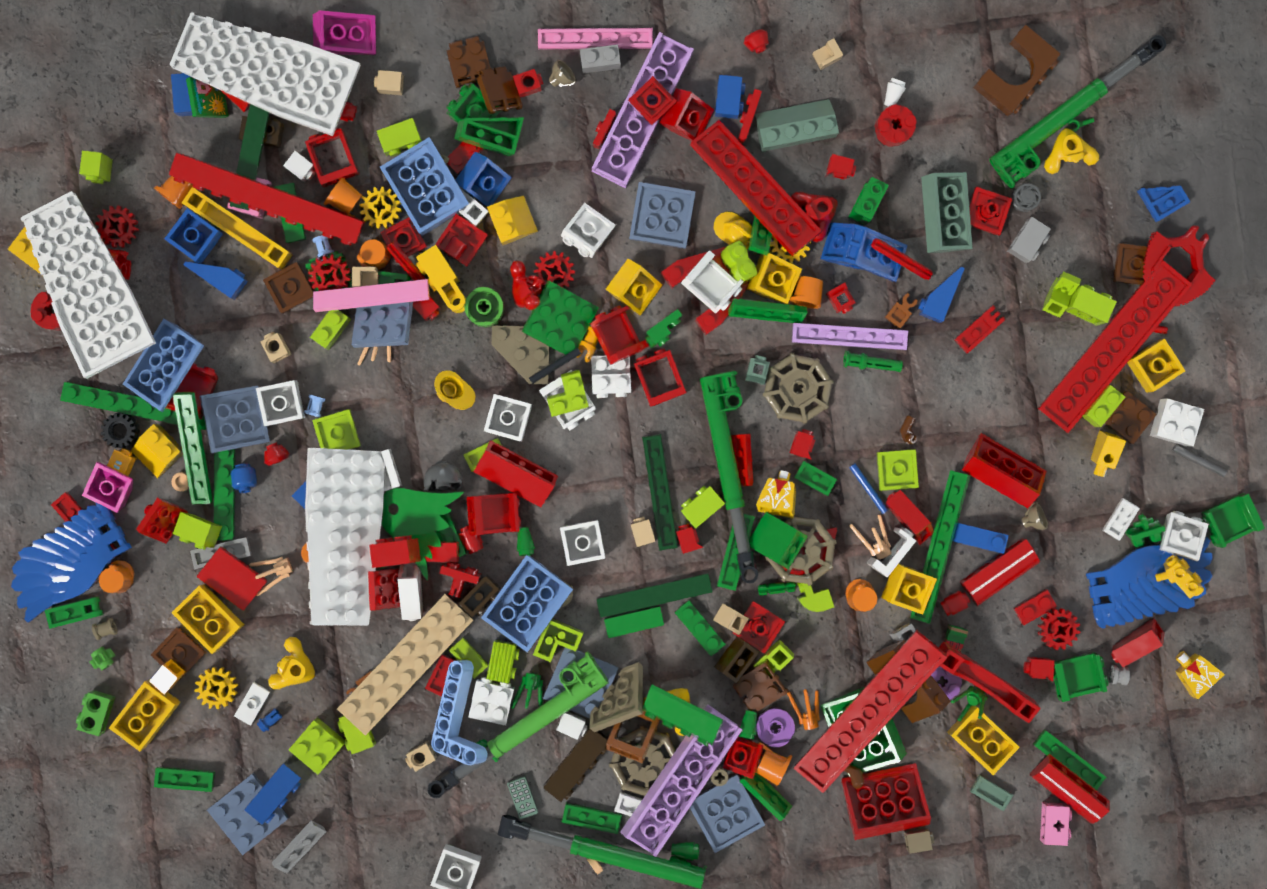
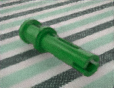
[843,350,903,372]

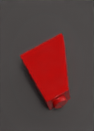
[886,490,934,545]
[1111,617,1165,667]

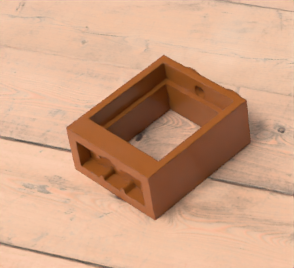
[606,711,660,764]

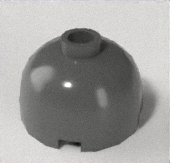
[424,461,463,493]

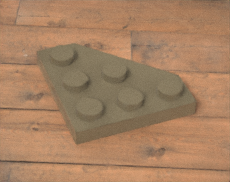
[492,326,549,385]
[590,662,643,732]

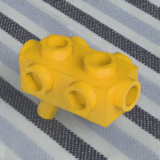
[1155,555,1204,599]

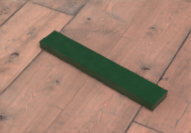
[230,104,270,210]
[642,434,678,551]
[596,573,712,618]

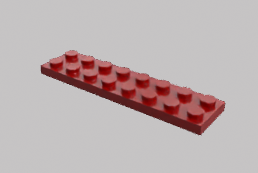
[690,120,822,257]

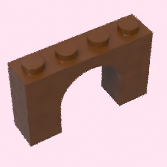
[973,24,1061,116]
[866,639,951,723]

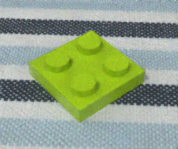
[312,409,361,450]
[876,450,919,491]

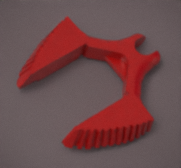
[1143,225,1216,306]

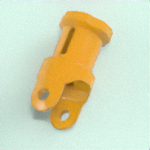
[576,326,598,362]

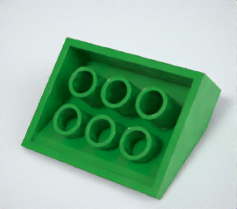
[820,687,907,776]

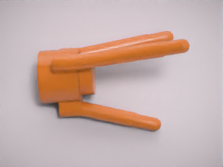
[787,689,820,730]

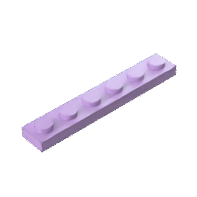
[792,323,908,350]

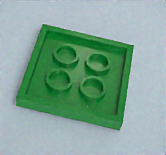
[522,280,599,355]

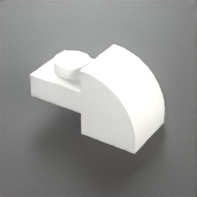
[459,188,489,226]

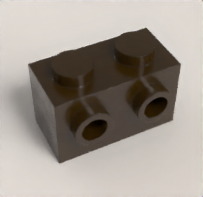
[239,116,284,148]
[459,575,501,617]
[714,636,759,683]

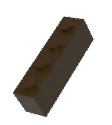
[543,727,608,802]

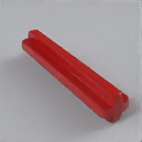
[387,241,426,281]

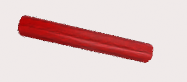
[871,238,933,280]

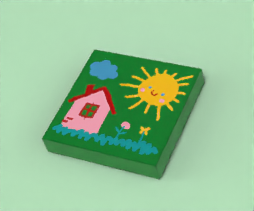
[186,77,229,118]

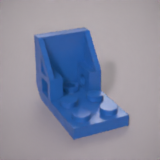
[820,223,908,282]

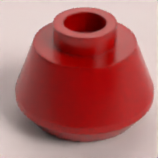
[743,29,769,54]
[264,442,290,466]

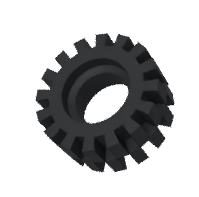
[101,413,139,448]

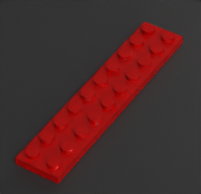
[1037,260,1193,433]
[793,630,947,793]

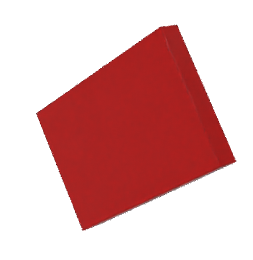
[196,546,267,611]

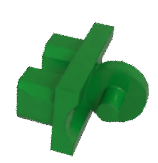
[1125,514,1165,548]

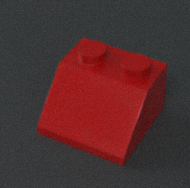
[659,88,714,141]

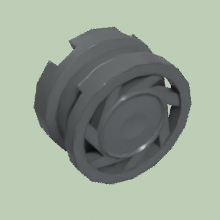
[1011,184,1041,212]

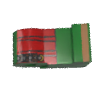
[944,624,968,652]

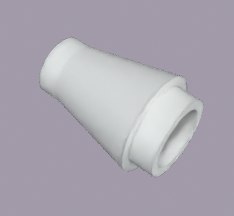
[884,78,906,107]

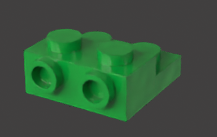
[446,84,500,124]
[645,309,682,348]

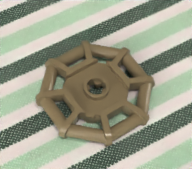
[763,353,834,424]
[765,516,837,586]
[609,726,676,796]

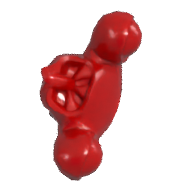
[790,192,838,242]
[510,260,544,310]

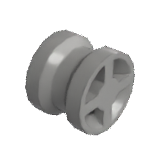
[1109,665,1130,685]

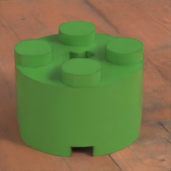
[464,287,504,327]

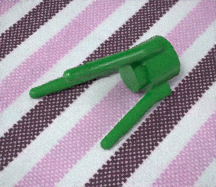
[511,672,543,709]
[951,685,988,722]

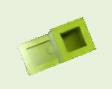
[1042,271,1081,318]
[797,575,834,612]
[754,640,794,676]

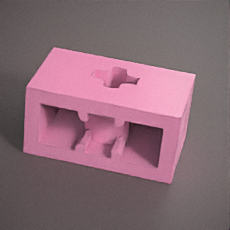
[1040,802,1072,846]

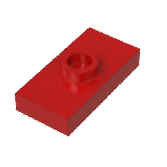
[593,109,616,149]
[425,653,457,697]

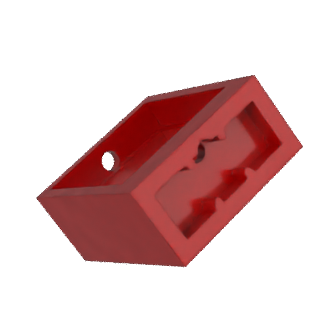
[305,127,360,188]
[634,348,686,407]

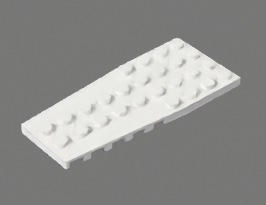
[170,12,361,136]
[21,192,156,379]
[305,448,385,625]

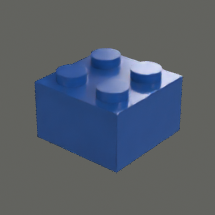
[164,208,223,264]

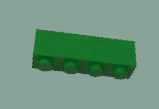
[643,685,723,746]

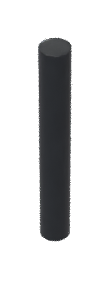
[529,347,581,384]

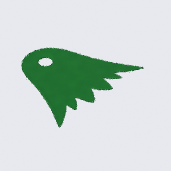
[381,488,464,581]

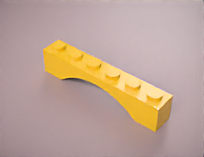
[182,187,293,270]

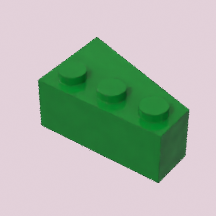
[454,117,524,156]

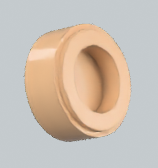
[172,472,189,491]
[587,858,603,875]

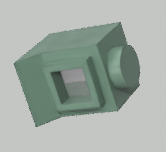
[745,355,770,385]

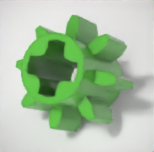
[89,647,115,671]

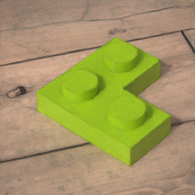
[547,370,589,417]

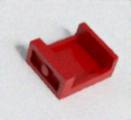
[590,305,649,365]
[165,363,219,420]
[467,493,521,535]

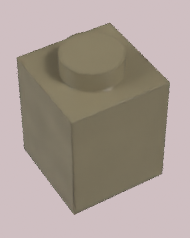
[904,827,934,854]

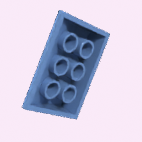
[380,137,469,236]
[123,319,204,412]
[481,555,573,653]

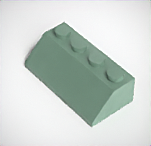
[754,99,839,152]
[921,172,973,253]

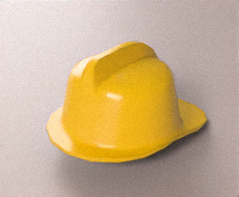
[714,212,752,250]
[434,370,476,410]

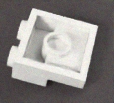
[561,203,616,258]
[591,355,631,398]
[1159,511,1209,561]
[468,677,515,726]

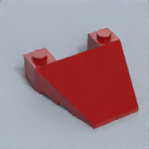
[661,246,750,335]

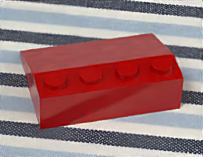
[841,763,931,840]

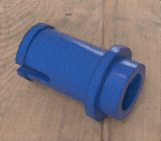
[257,708,283,732]

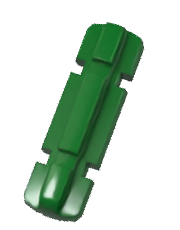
[758,581,796,596]

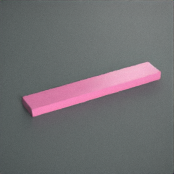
[538,28,653,50]
[313,279,429,312]

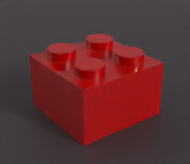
[369,535,421,568]

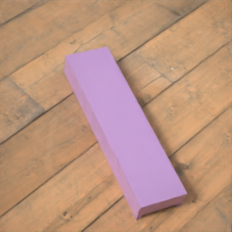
[592,32,694,189]
[620,704,742,857]

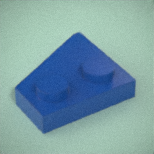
[1137,186,1190,222]

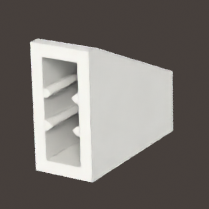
[398,563,423,621]

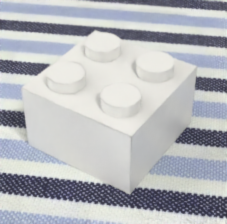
[256,380,305,426]
[484,394,532,442]
[1150,399,1204,446]
[560,520,605,566]
[430,844,482,889]

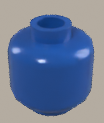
[231,464,257,493]

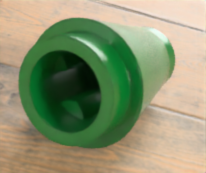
[517,527,535,556]
[739,710,757,740]
[671,842,699,861]

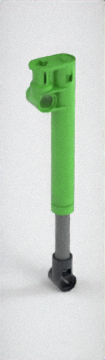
[427,651,609,798]

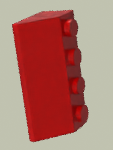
[962,433,1047,508]

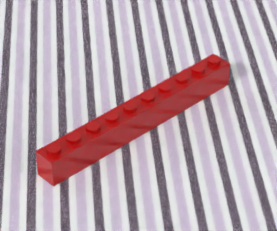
[169,153,365,246]

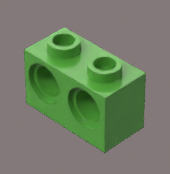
[76,690,115,736]

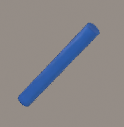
[849,463,889,514]

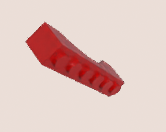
[939,641,1041,723]

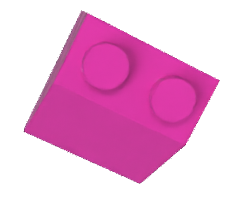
[82,462,133,513]

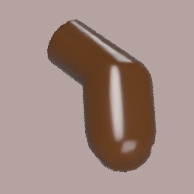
[900,415,917,444]
[844,764,864,789]

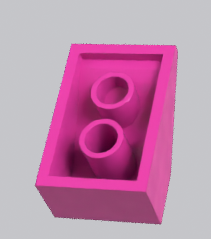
[313,10,376,55]

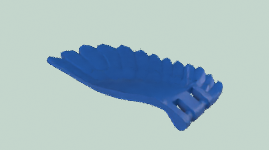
[11,503,132,622]
[1086,537,1213,629]

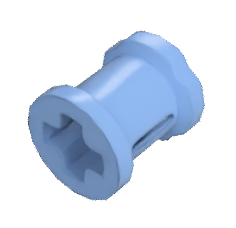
[312,235,334,258]
[304,394,325,417]

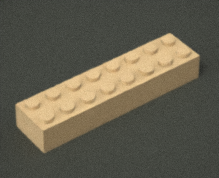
[337,594,473,736]

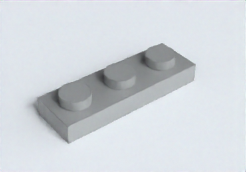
[190,537,252,569]
[272,820,327,874]

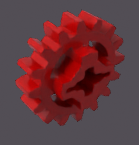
[95,205,139,248]
[534,251,575,288]
[308,254,351,291]
[1038,608,1080,650]

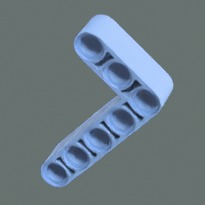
[431,660,487,765]

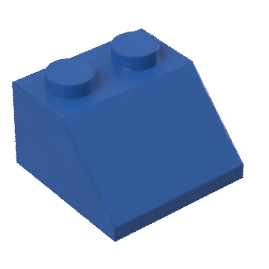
[455,152,512,207]

